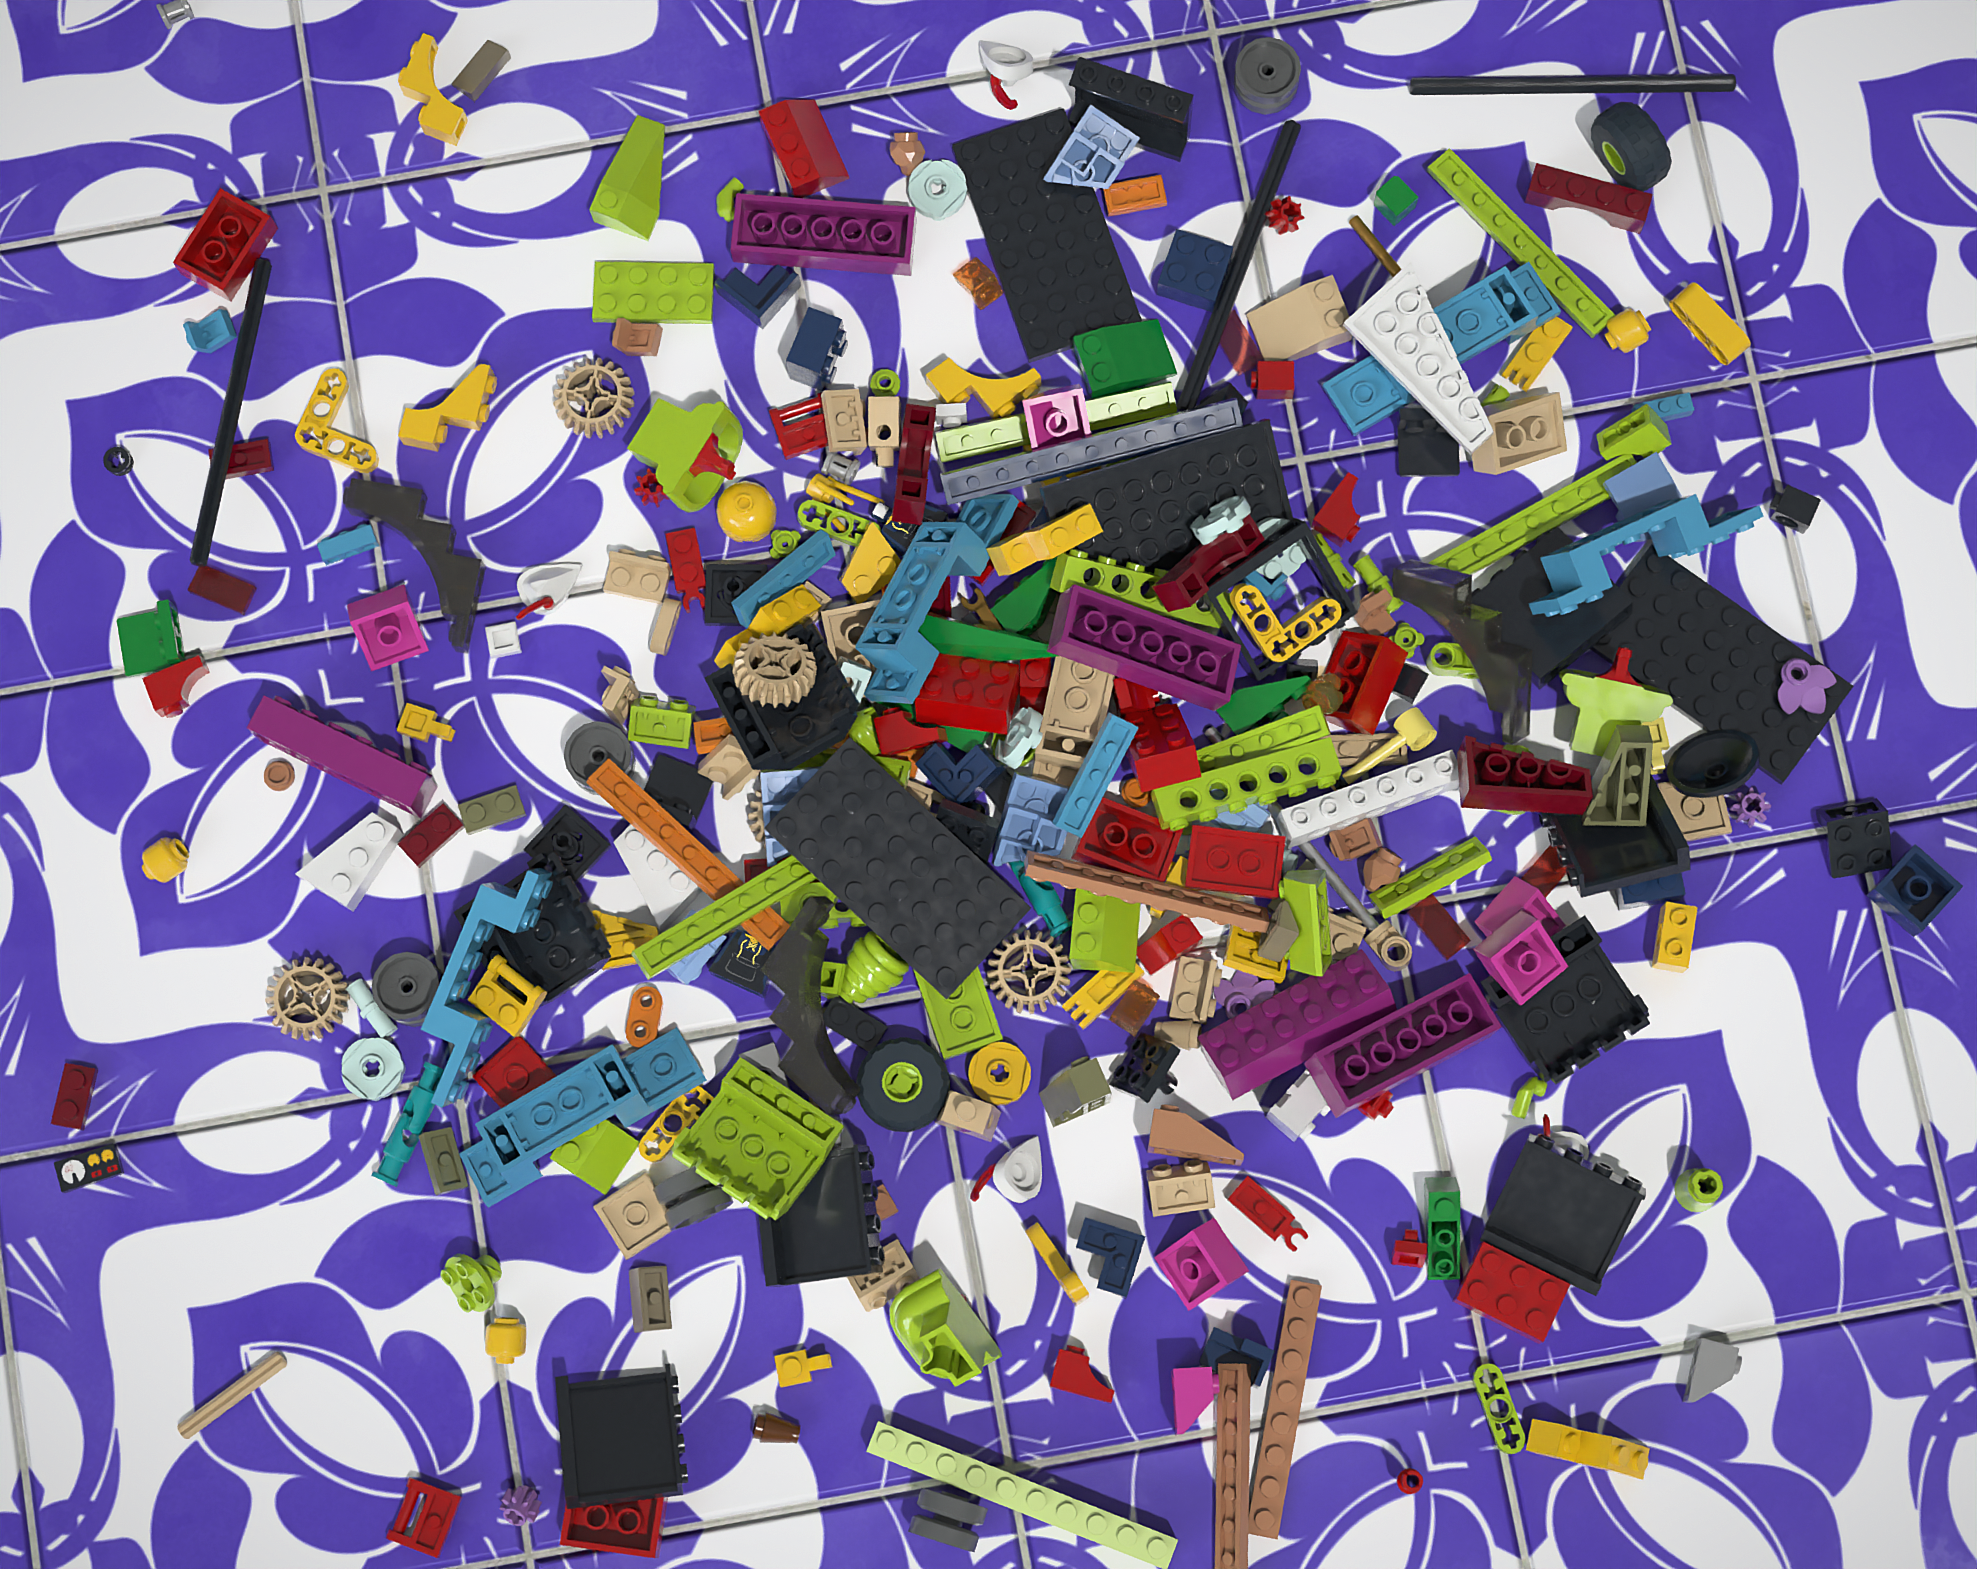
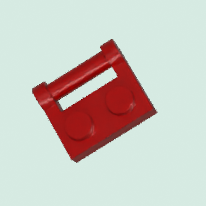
[768,392,829,460]
[386,1477,463,1558]

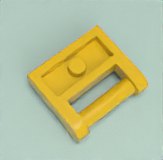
[468,954,547,1037]

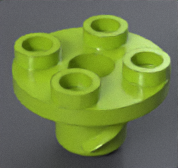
[440,1254,502,1313]

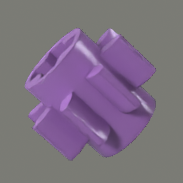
[1730,787,1771,828]
[500,1485,542,1526]

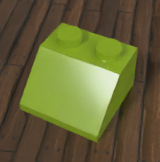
[549,1120,640,1195]

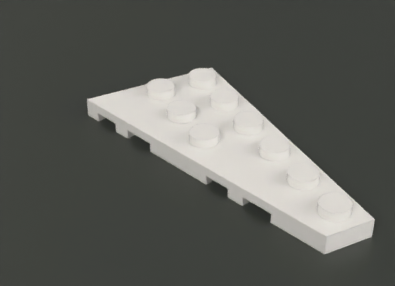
[1343,262,1494,455]

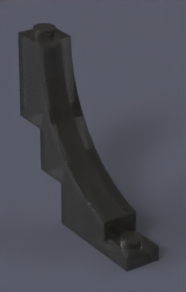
[343,478,486,654]
[1392,559,1532,745]
[761,896,861,1115]

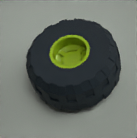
[1590,102,1672,192]
[856,1037,950,1132]

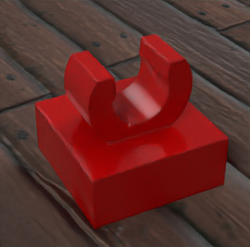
[1391,1229,1427,1268]

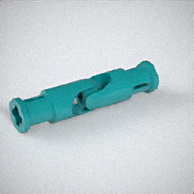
[1008,860,1073,938]
[371,1061,444,1187]

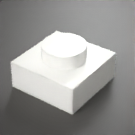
[936,403,967,428]

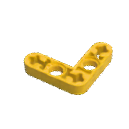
[295,368,379,474]
[1230,583,1341,662]
[639,1086,714,1163]
[1025,1222,1089,1307]

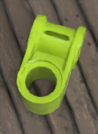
[1426,642,1486,679]

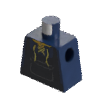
[871,501,949,557]
[708,929,778,999]

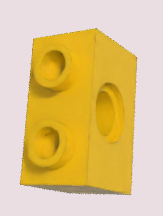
[1652,901,1698,973]

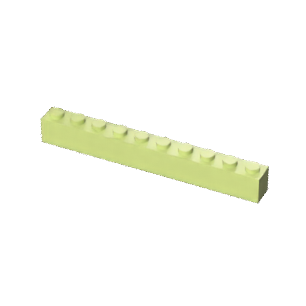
[866,1421,1178,1569]

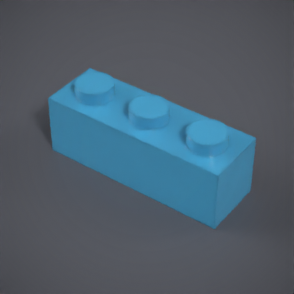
[1632,392,1694,422]
[317,524,380,566]

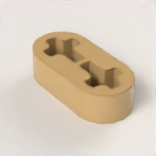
[650,598,682,656]

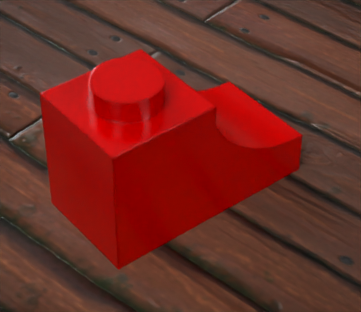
[1311,472,1361,548]
[142,655,210,718]
[1020,657,1051,715]
[1112,678,1160,718]
[873,707,948,756]
[1136,915,1203,977]
[1050,1345,1115,1404]

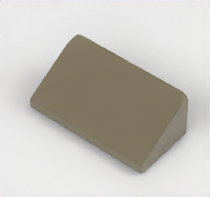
[451,40,511,102]
[1257,900,1299,962]
[629,1266,672,1333]

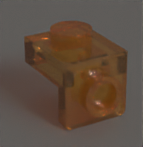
[952,257,1003,310]
[1109,980,1160,1036]

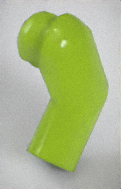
[716,177,744,222]
[1511,1077,1547,1119]

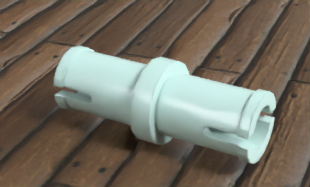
[346,978,398,1039]

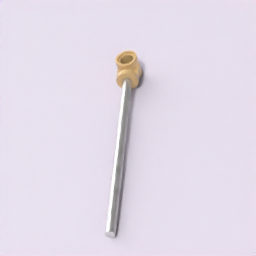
[1204,726,1412,972]

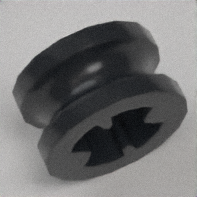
[103,447,134,476]

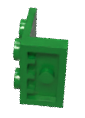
[116,599,186,678]

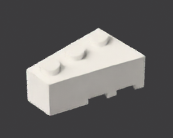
[295,812,404,912]
[613,824,703,932]
[1266,1069,1331,1142]

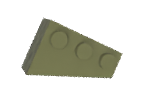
[1581,725,1653,826]
[1039,1056,1112,1128]

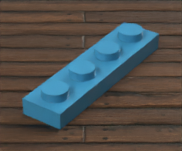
[731,529,836,628]
[1052,712,1139,838]

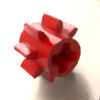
[1265,196,1305,235]
[634,468,670,508]
[1357,1091,1394,1121]

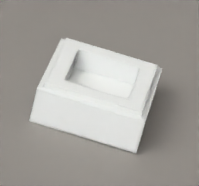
[485,622,522,659]

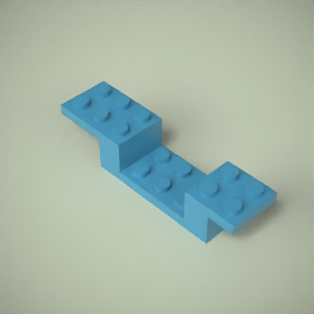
[1322,262,1561,437]
[855,494,1019,704]
[1528,494,1764,617]
[421,868,553,1108]
[459,1027,707,1208]

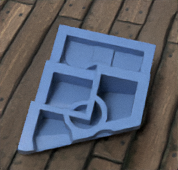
[1043,105,1140,189]
[1603,452,1682,542]
[760,766,822,867]
[992,771,1070,867]

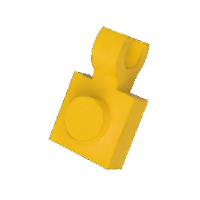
[396,703,456,743]
[774,1349,832,1388]

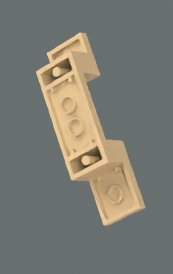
[1032,656,1115,787]

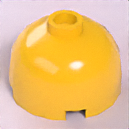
[716,481,777,543]

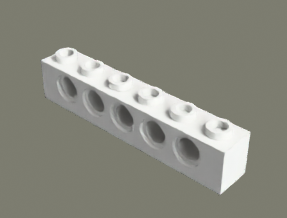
[1276,750,1459,849]

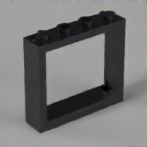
[1202,518,1358,681]

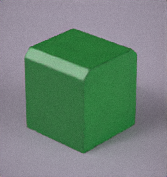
[1374,176,1419,226]

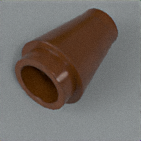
[752,1411,801,1444]

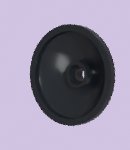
[1667,729,1760,798]

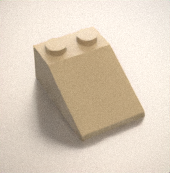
[1246,275,1353,361]
[1471,392,1567,475]
[821,599,881,697]

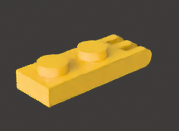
[1501,317,1573,393]
[1062,963,1145,1030]

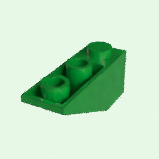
[990,556,1058,637]
[1216,676,1311,736]
[1424,1177,1460,1280]

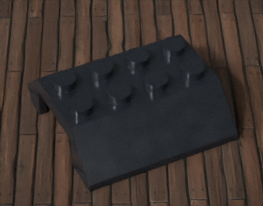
[704,624,860,770]
[454,850,611,1008]
[1480,915,1650,1085]

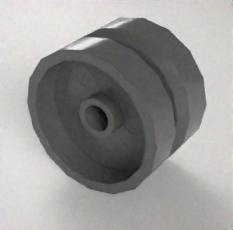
[1233,37,1301,115]
[564,721,636,796]
[372,952,443,1027]
[653,1167,734,1231]
[908,1488,988,1553]

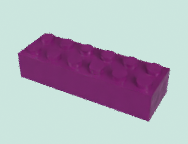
[730,193,917,276]
[1047,584,1241,711]
[247,695,438,819]
[1197,949,1397,1100]
[1304,973,1502,1118]

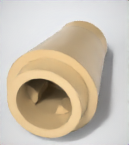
[1154,1020,1202,1051]

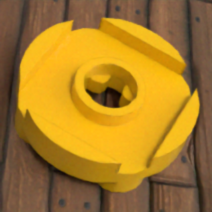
[968,1042,1031,1106]

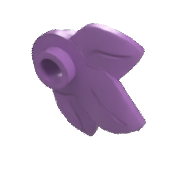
[1777,658,1837,714]
[1214,970,1275,1019]

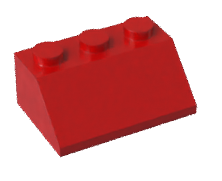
[758,100,850,198]
[1310,631,1408,736]

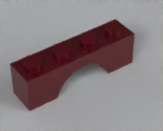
[1524,163,1653,234]
[891,403,936,525]
[1152,514,1265,612]

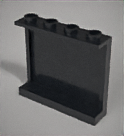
[1069,57,1194,162]
[1465,527,1633,690]
[1538,773,1691,898]
[1480,1134,1646,1296]
[758,1144,885,1287]
[555,1363,688,1509]

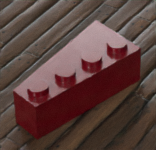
[1457,735,1593,815]

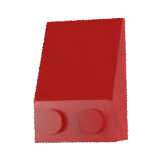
[1071,797,1184,883]

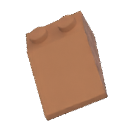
[1147,1105,1244,1166]

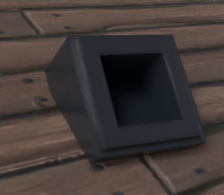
[1286,658,1318,695]
[1392,664,1429,704]

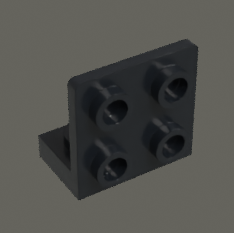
[1397,408,1460,477]
[644,755,714,833]
[1816,798,1892,879]

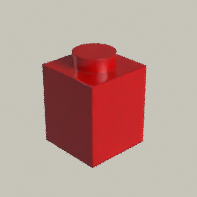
[1251,361,1294,399]

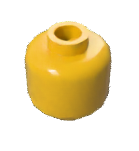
[1604,308,1651,353]
[142,837,189,883]
[485,1317,527,1364]

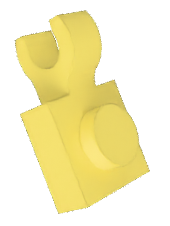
[1642,717,1670,775]

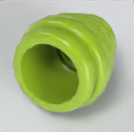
[840,931,909,1003]

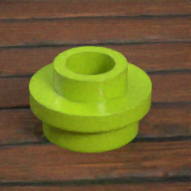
[870,369,901,397]

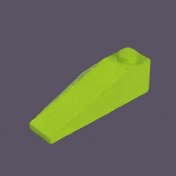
[589,115,665,242]

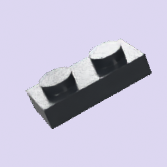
[819,996,888,1052]

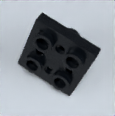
[705,564,768,626]
[936,798,1001,866]
[523,804,611,884]
[1108,1032,1181,1103]

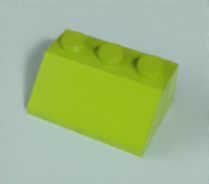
[1279,869,1332,976]
[1069,888,1141,973]

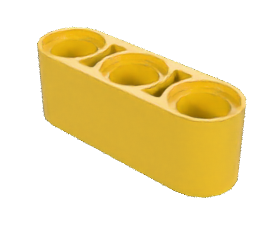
[1669,282,1751,366]

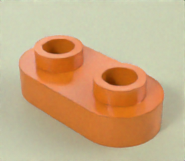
[625,986,664,1049]

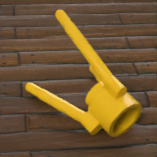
[806,473,885,538]

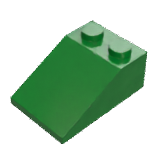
[1073,319,1177,398]

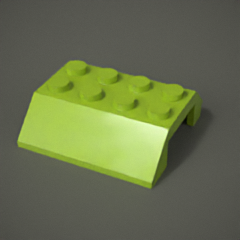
[671,1057,844,1220]

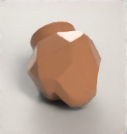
[890,132,925,176]
[1363,846,1403,892]

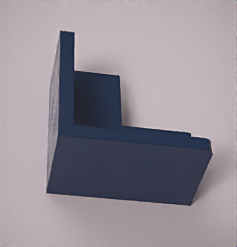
[714,264,801,330]
[915,742,1008,807]
[1076,1217,1146,1299]
[1199,1327,1275,1389]

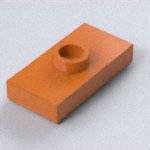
[1103,175,1167,217]

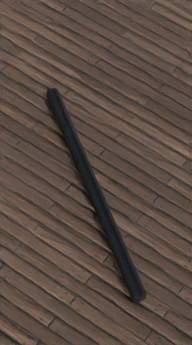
[1409,74,1736,95]
[1177,120,1301,411]
[190,259,272,567]

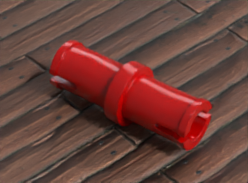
[1396,1468,1423,1494]

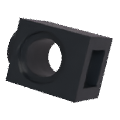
[1769,485,1821,534]

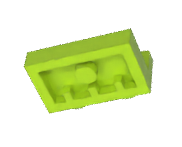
[628,695,696,749]

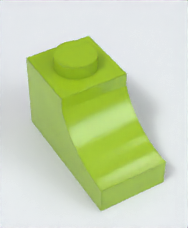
[1596,404,1671,460]

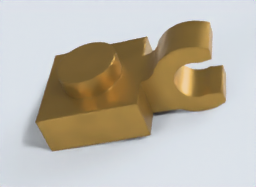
[961,588,1005,631]

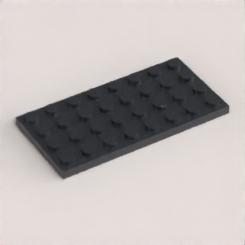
[952,108,1142,363]
[1039,419,1293,589]
[1590,544,1854,785]
[764,737,1031,999]

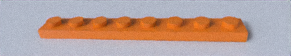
[586,758,791,951]

